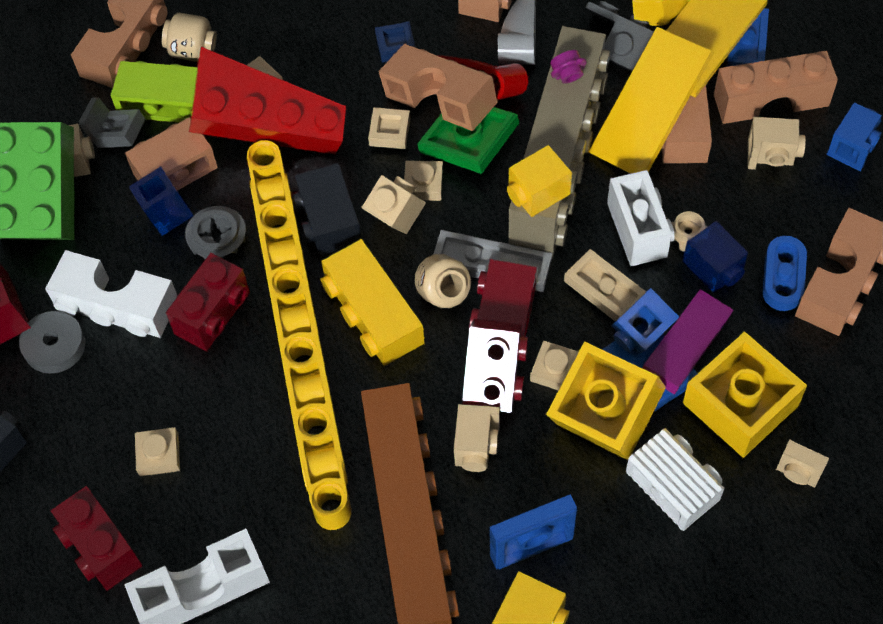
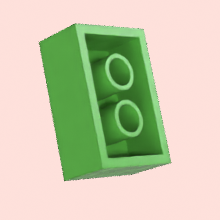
[0,122,74,240]

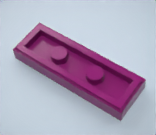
[642,289,734,395]

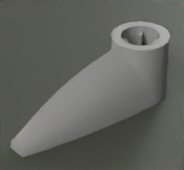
[498,0,536,66]

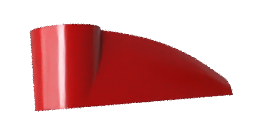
[436,55,528,100]

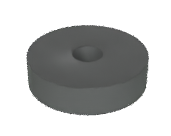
[19,311,86,374]

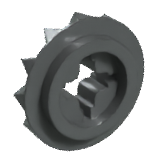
[185,206,246,259]

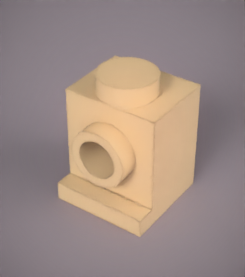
[748,117,805,169]
[454,404,500,472]

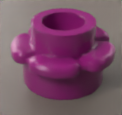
[550,50,587,83]

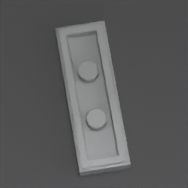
[433,230,552,292]

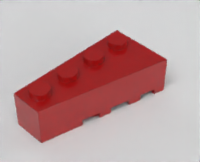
[189,47,346,155]

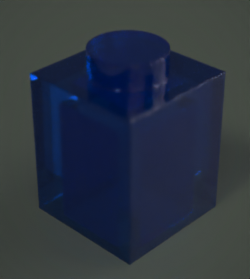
[129,166,194,236]
[683,221,748,293]

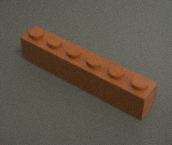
[361,383,459,624]

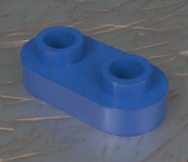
[763,236,807,311]

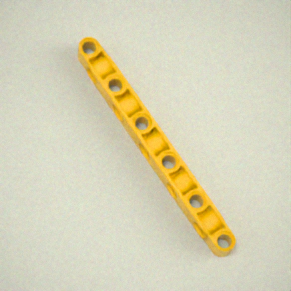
[247,140,351,530]

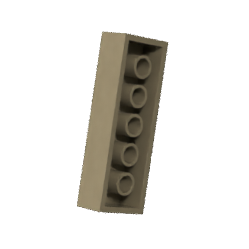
[508,26,611,259]

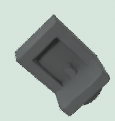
[79,97,145,148]

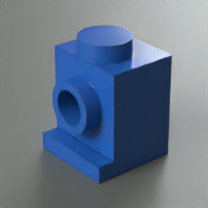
[827,102,882,172]
[611,288,679,354]

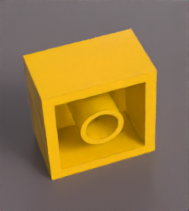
[683,331,807,458]
[546,341,666,460]

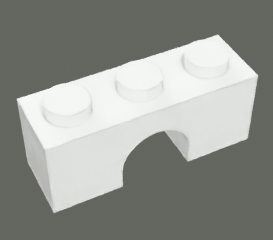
[45,250,178,338]
[124,529,270,624]

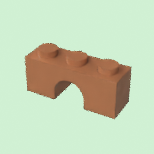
[71,0,168,88]
[379,44,498,131]
[714,51,838,124]
[795,208,883,336]

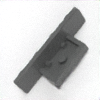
[585,1,666,71]

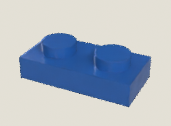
[726,8,769,67]

